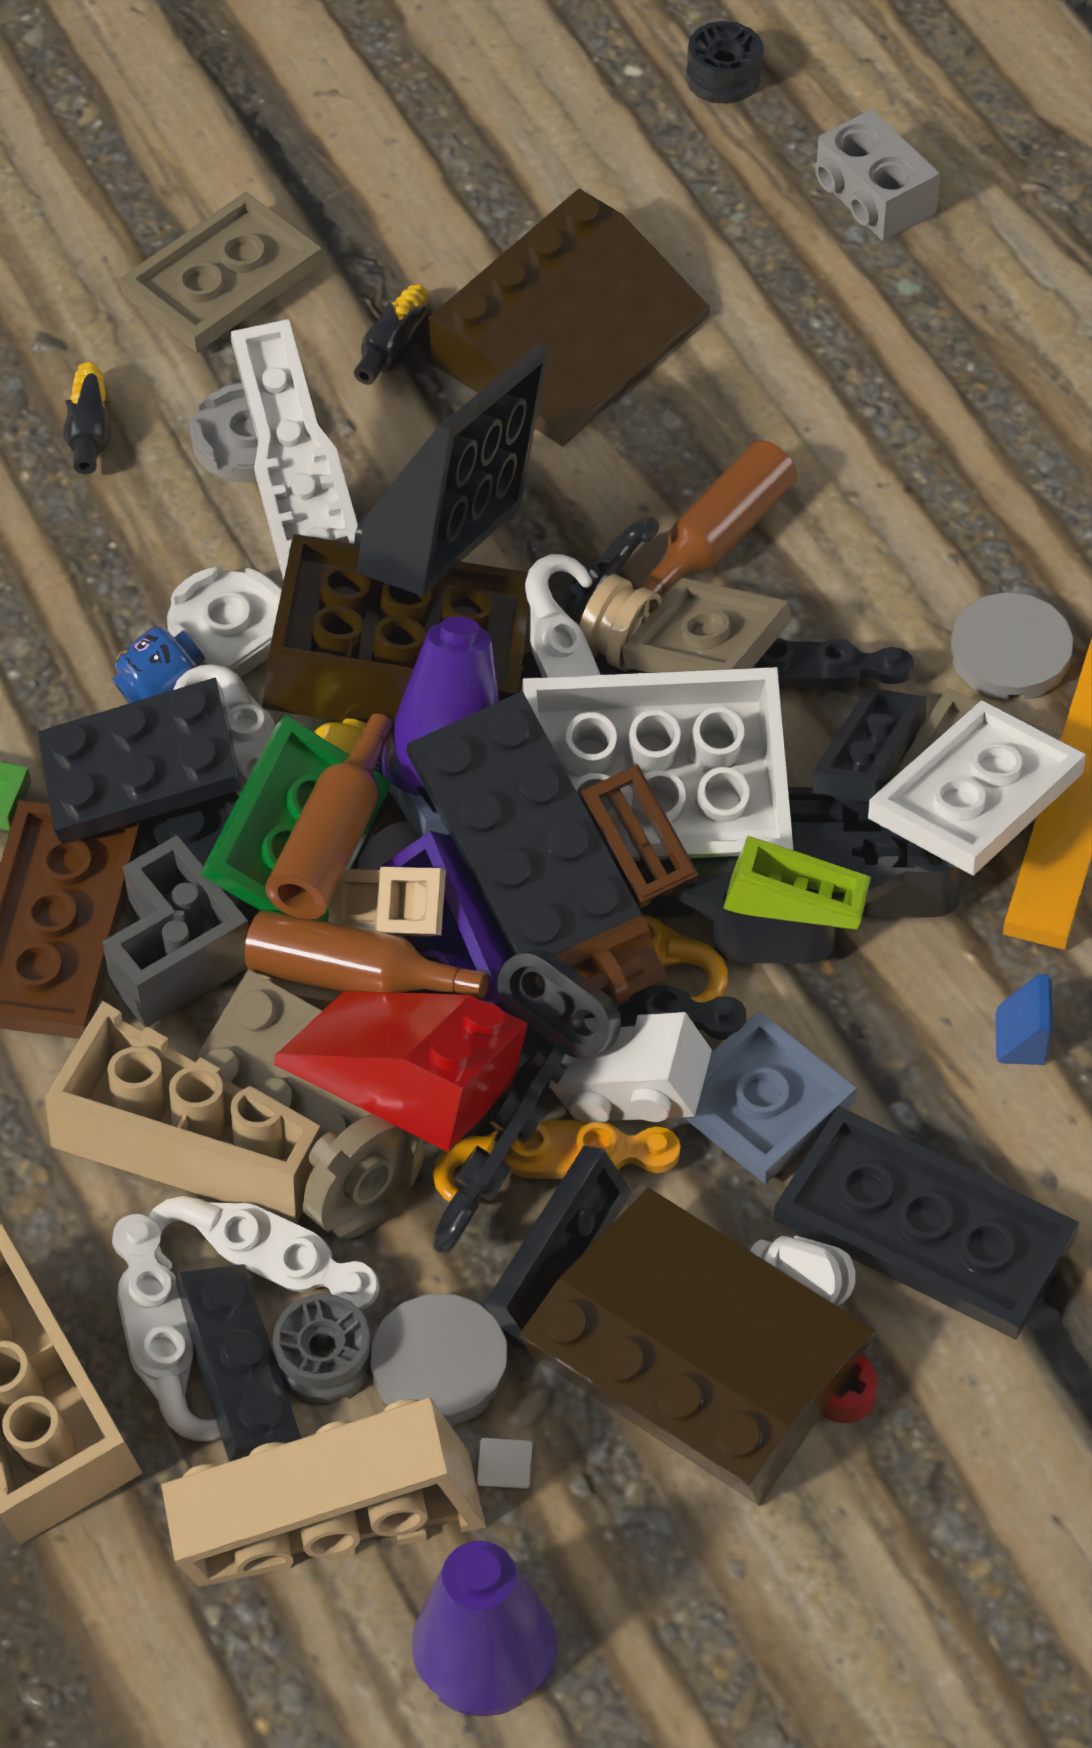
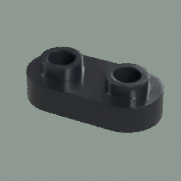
[498,950,621,1058]

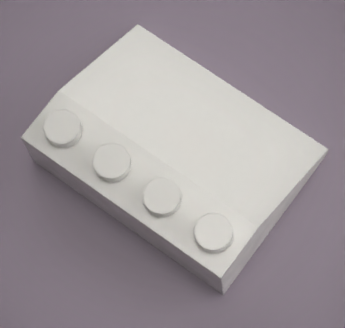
[521,667,793,861]

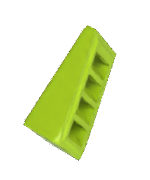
[723,835,871,930]

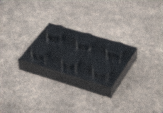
[37,677,243,844]

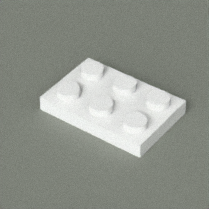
[868,700,1086,876]

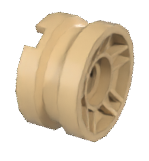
[579,574,662,672]

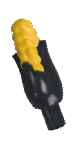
[354,284,430,385]
[63,362,111,475]

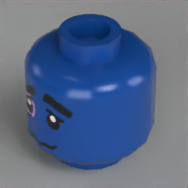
[111,627,206,703]

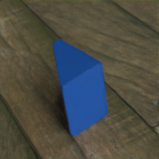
[995,974,1053,1065]

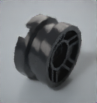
[685,21,764,104]

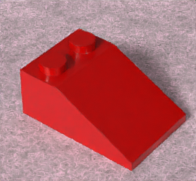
[274,991,528,1152]

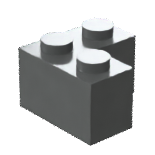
[102,835,249,1028]

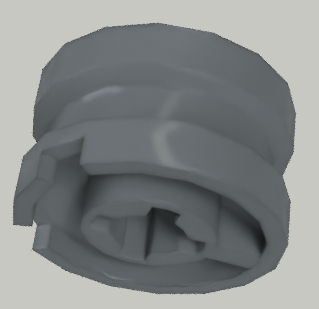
[273,1294,371,1405]

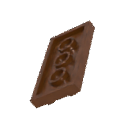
[0,800,144,1039]

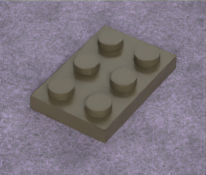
[119,191,323,353]
[194,969,369,1137]

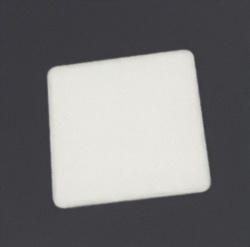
[477,1438,533,1489]

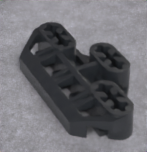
[631,787,963,964]

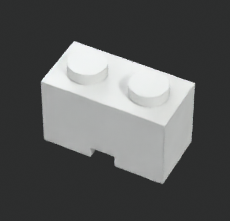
[549,1012,712,1123]

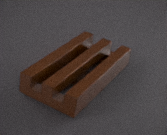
[580,764,699,909]

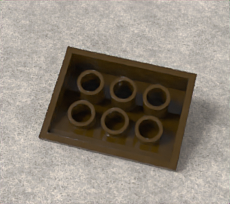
[429,188,710,447]
[262,534,529,724]
[519,1187,877,1506]

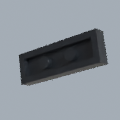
[813,687,927,804]
[484,1146,632,1349]
[176,1264,302,1462]

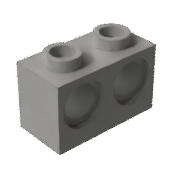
[815,109,940,242]

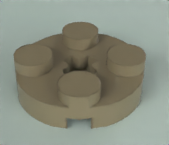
[302,1113,424,1239]

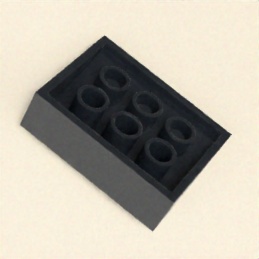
[354,344,550,596]

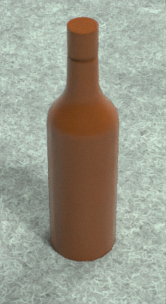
[635,440,797,597]
[265,714,393,920]
[245,910,489,999]

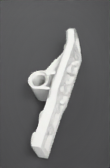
[231,319,358,581]

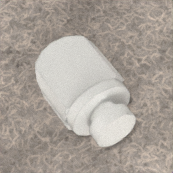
[750,1235,855,1306]

